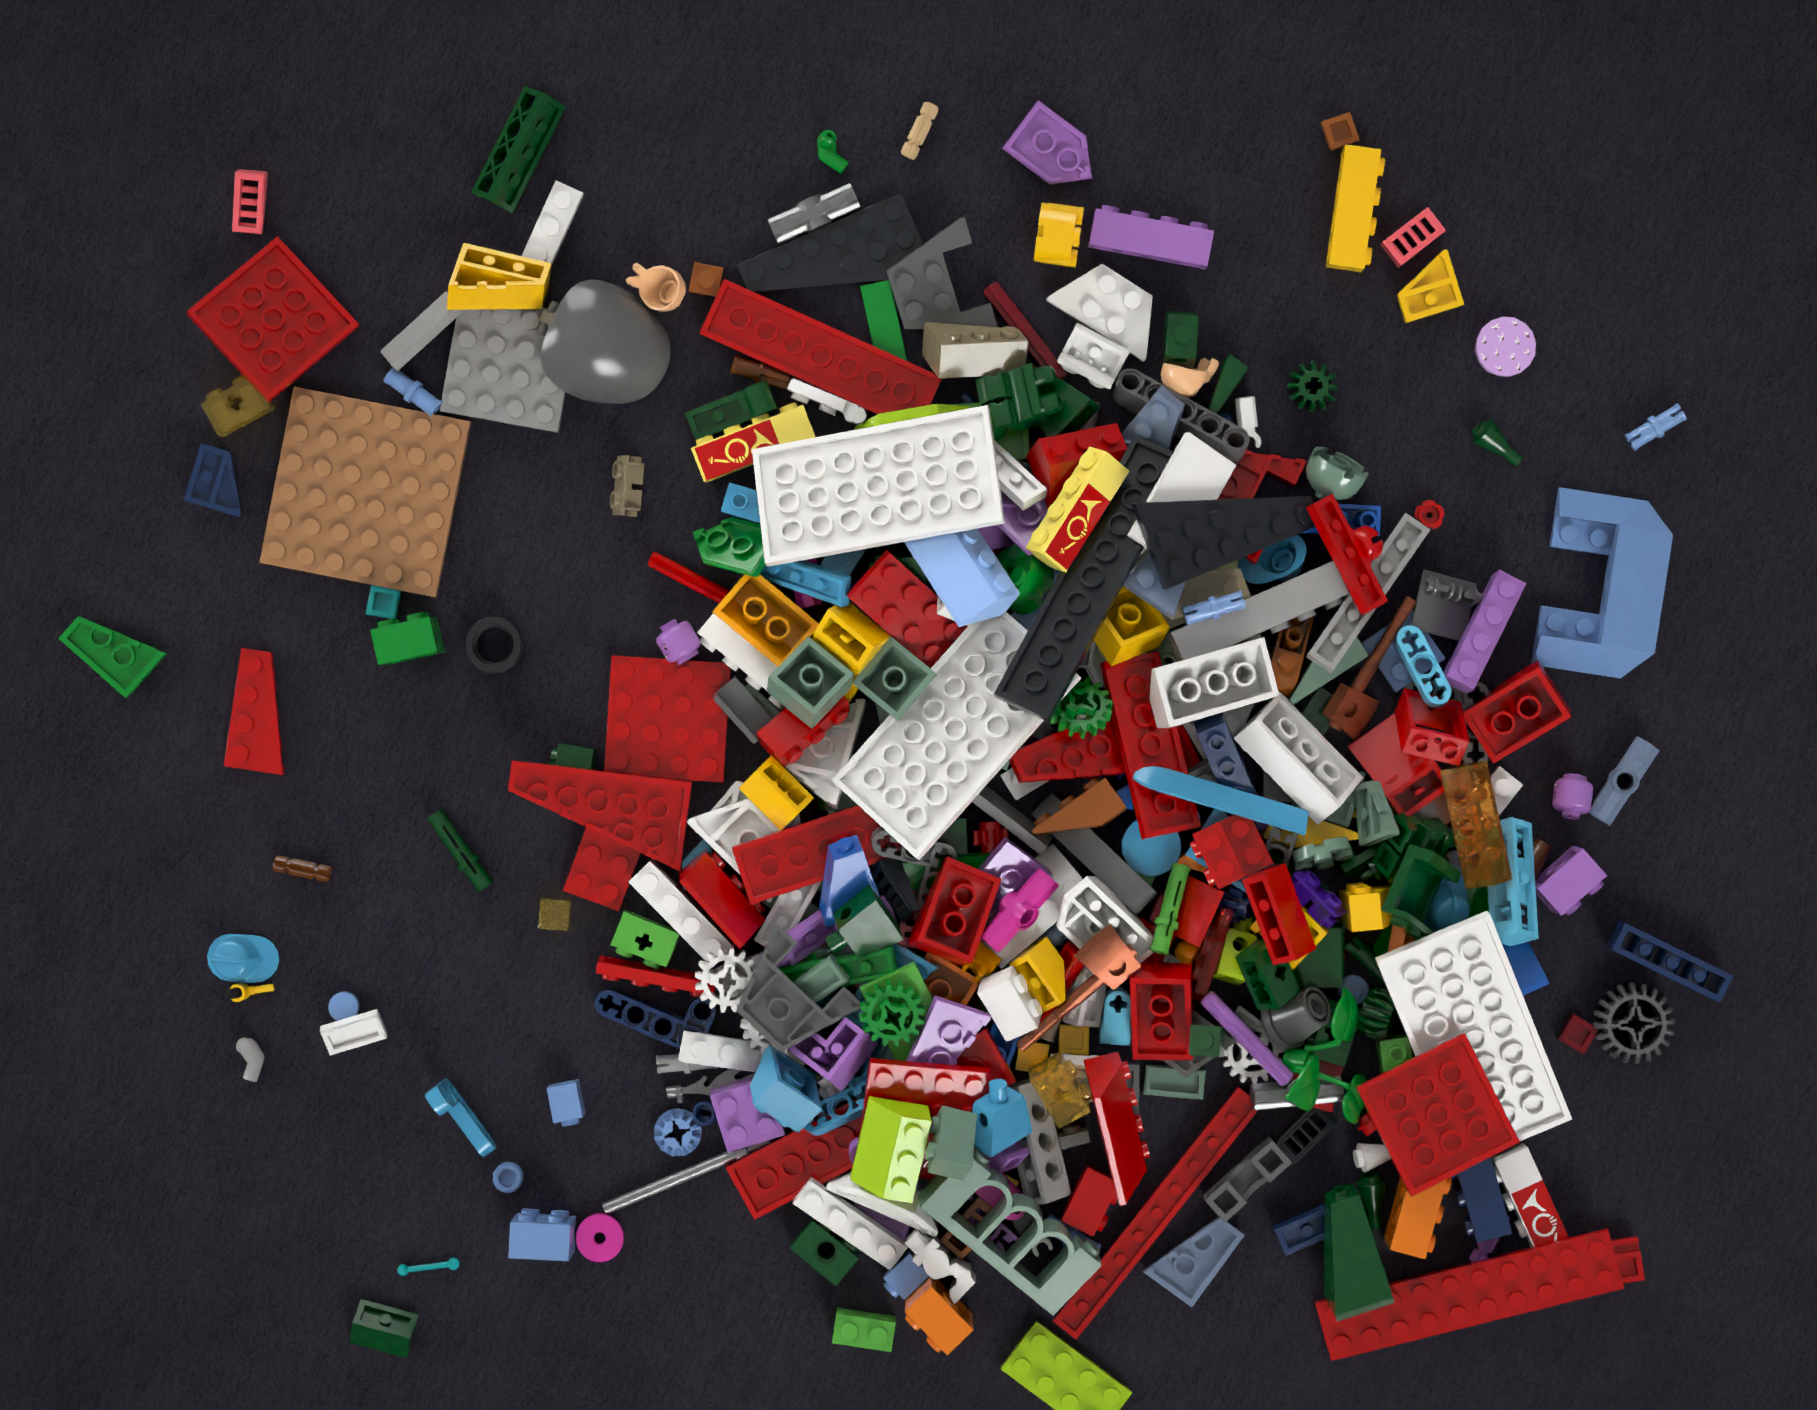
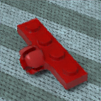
[1306,494,1388,615]

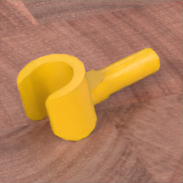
[230,983,274,1002]

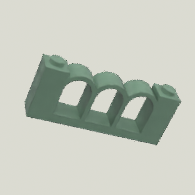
[918,1149,1102,1315]

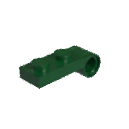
[685,380,778,441]

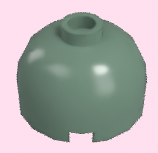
[1306,447,1368,500]

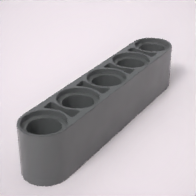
[1113,369,1250,464]
[1031,792,1158,915]

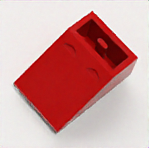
[1347,714,1453,817]

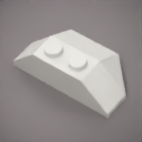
[1056,876,1153,964]
[826,1171,938,1238]

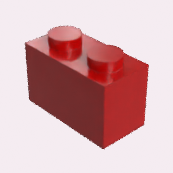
[1060,1163,1118,1237]

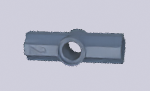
[1588,736,1660,826]

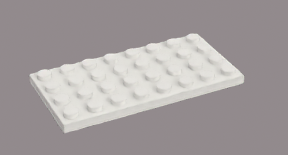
[752,405,1005,567]
[831,612,1081,860]
[1375,910,1572,1141]

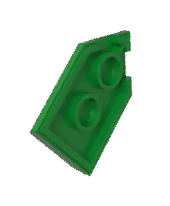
[693,517,766,577]

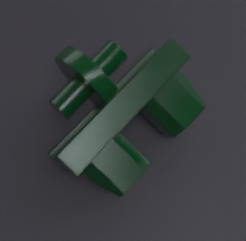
[1341,842,1383,883]

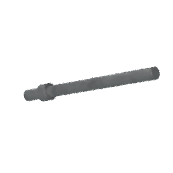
[602,1140,770,1214]

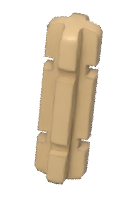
[901,102,938,160]

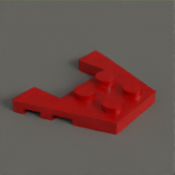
[1217,450,1307,565]

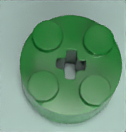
[995,544,1054,615]

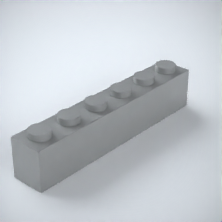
[1166,561,1349,661]

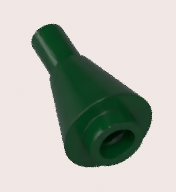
[1472,420,1523,466]
[1356,1173,1386,1230]

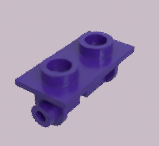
[1292,869,1347,929]

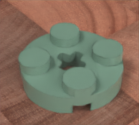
[1292,837,1354,872]

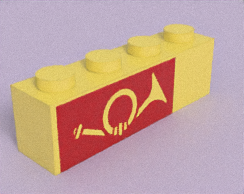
[691,402,816,483]
[1025,447,1130,573]

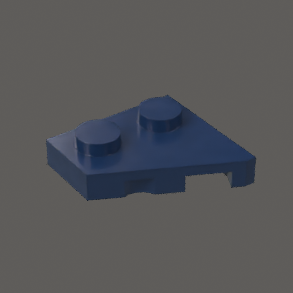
[184,443,241,517]

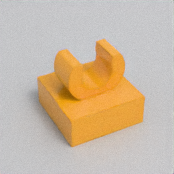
[961,941,1002,982]

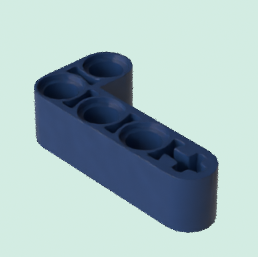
[594,988,717,1049]

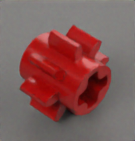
[972,821,1009,853]

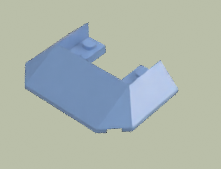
[1531,487,1673,678]

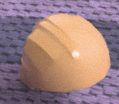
[626,263,686,312]
[1161,358,1219,398]

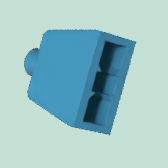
[972,1079,1032,1157]

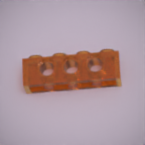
[1440,761,1512,889]

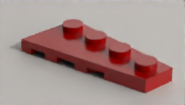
[224,648,285,775]

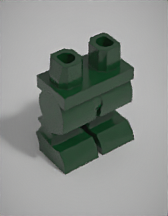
[975,363,1063,441]
[1372,813,1462,879]

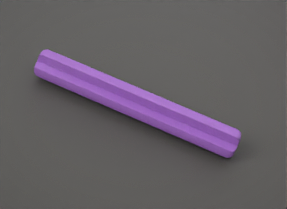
[1201,991,1293,1086]

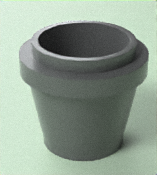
[1261,987,1331,1050]

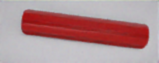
[648,552,730,603]

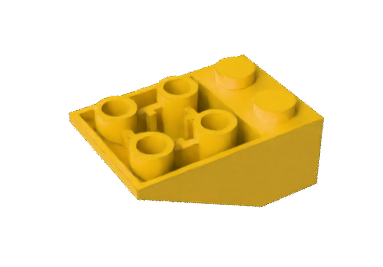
[812,601,891,703]

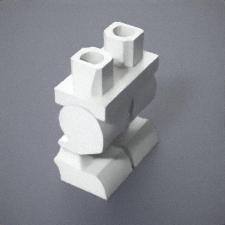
[905,1229,976,1304]

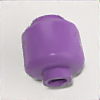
[656,619,701,665]
[1552,774,1593,820]

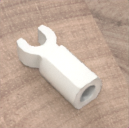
[1235,396,1261,448]

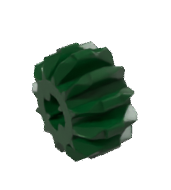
[1286,361,1338,413]
[1357,987,1397,1040]

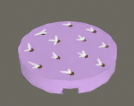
[1475,317,1536,377]

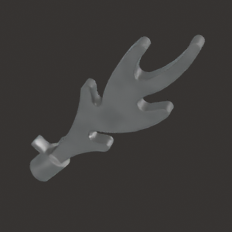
[666,1069,755,1103]

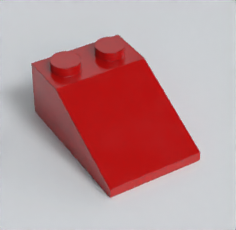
[1463,660,1571,764]
[907,856,1001,966]
[1130,963,1193,1060]

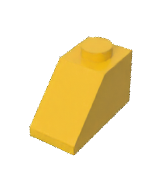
[1009,936,1065,1013]

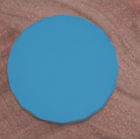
[1121,820,1181,876]

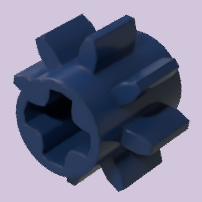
[1219,886,1254,924]

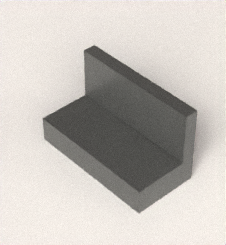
[713,676,773,744]

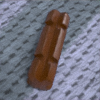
[273,855,332,882]

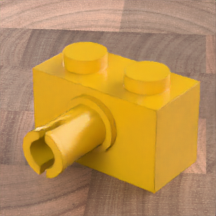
[739,755,814,830]

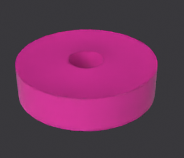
[576,1213,625,1262]

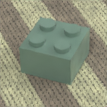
[766,636,854,729]

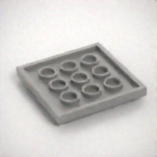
[440,308,566,433]

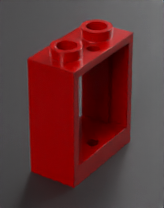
[1394,688,1470,766]

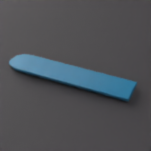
[1133,766,1309,835]

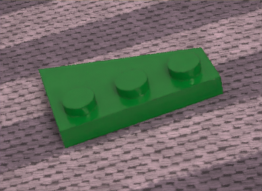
[58,616,167,698]

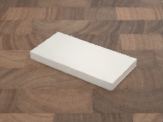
[1128,432,1236,548]

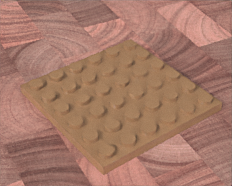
[259,387,471,598]

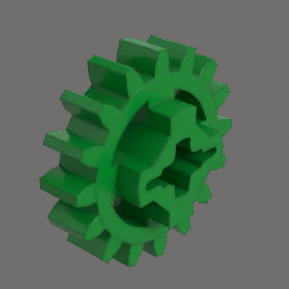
[1050,677,1113,738]
[859,980,925,1047]

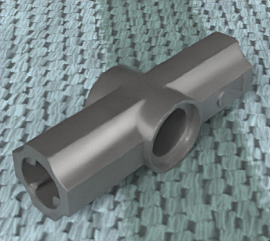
[768,184,860,244]
[1250,1076,1344,1110]

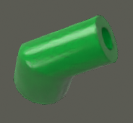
[817,130,849,174]

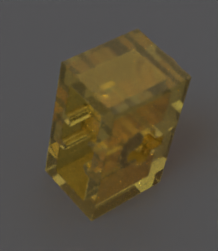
[201,375,275,437]
[1029,1052,1092,1128]

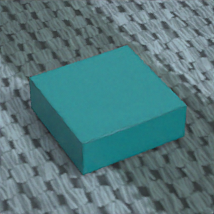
[366,585,402,620]

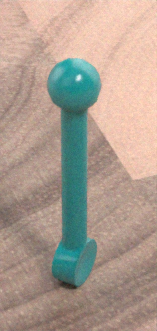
[397,1257,460,1276]

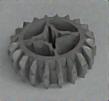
[1593,982,1675,1064]

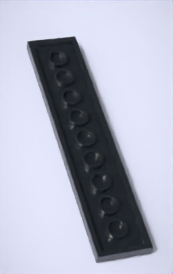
[994,435,1174,722]

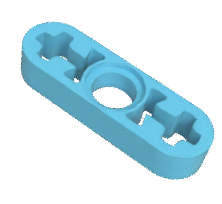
[1395,625,1451,708]

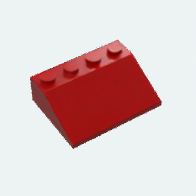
[1083,1052,1150,1206]

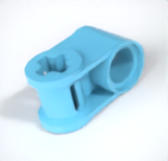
[1099,986,1131,1046]

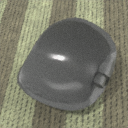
[537,279,671,404]

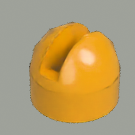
[1175,941,1199,963]

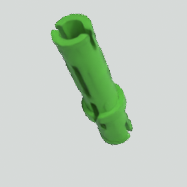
[1149,863,1191,955]

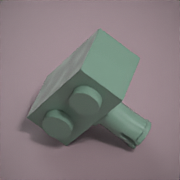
[925,1105,977,1181]

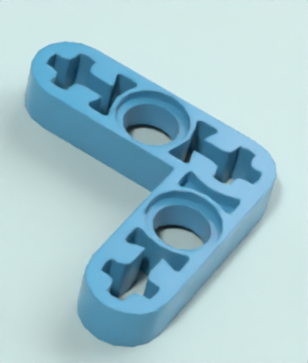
[804,1055,871,1136]
[425,1078,496,1157]

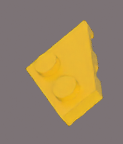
[1397,249,1464,323]

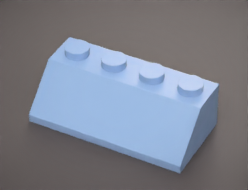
[904,529,1020,627]

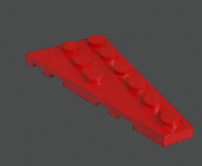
[1009,714,1200,783]
[508,760,692,871]

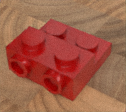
[1190,815,1274,889]

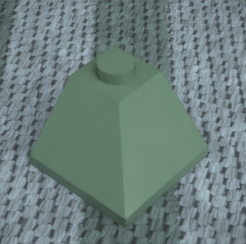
[852,637,937,721]

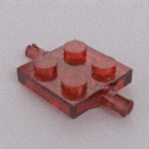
[1192,908,1234,1001]

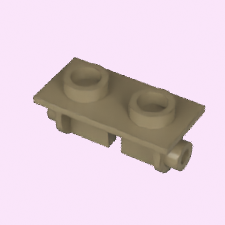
[610,455,644,517]

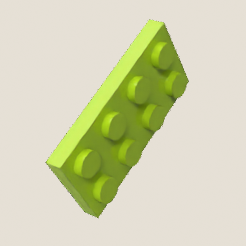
[1001,1320,1132,1410]

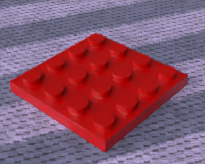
[187,236,359,403]
[604,655,731,783]
[1355,1032,1520,1197]
[858,1058,991,1179]

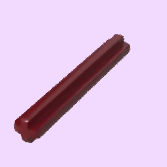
[983,282,1067,380]

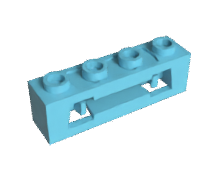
[1484,817,1539,946]

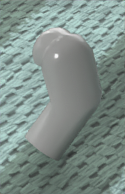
[236,1037,264,1082]

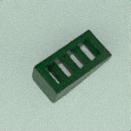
[1208,354,1248,414]

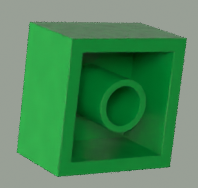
[370,612,445,665]

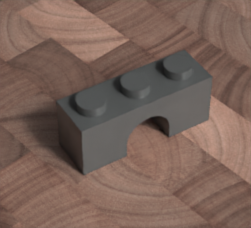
[1202,1136,1292,1223]

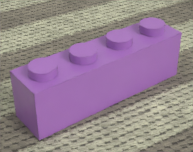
[1088,205,1214,269]
[1443,570,1526,694]

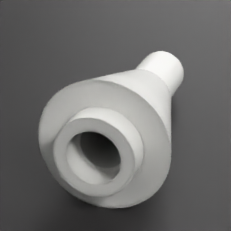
[1353,1143,1391,1173]

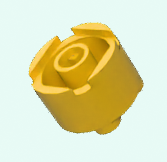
[1034,203,1084,268]

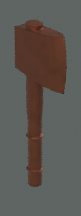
[1322,596,1416,741]
[1016,924,1141,1052]

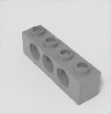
[1008,1078,1071,1204]

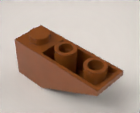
[1269,609,1316,697]
[1031,777,1127,836]

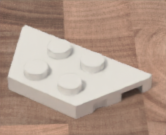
[1046,264,1153,362]
[785,699,866,809]
[687,798,780,903]

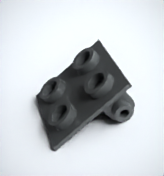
[1411,570,1482,641]

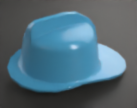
[1237,535,1307,584]
[1424,864,1470,932]
[207,934,279,983]

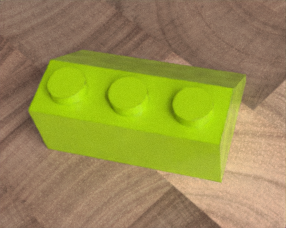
[850,1096,932,1203]

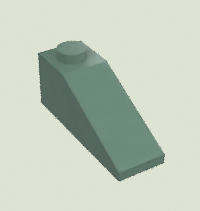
[1288,637,1369,705]

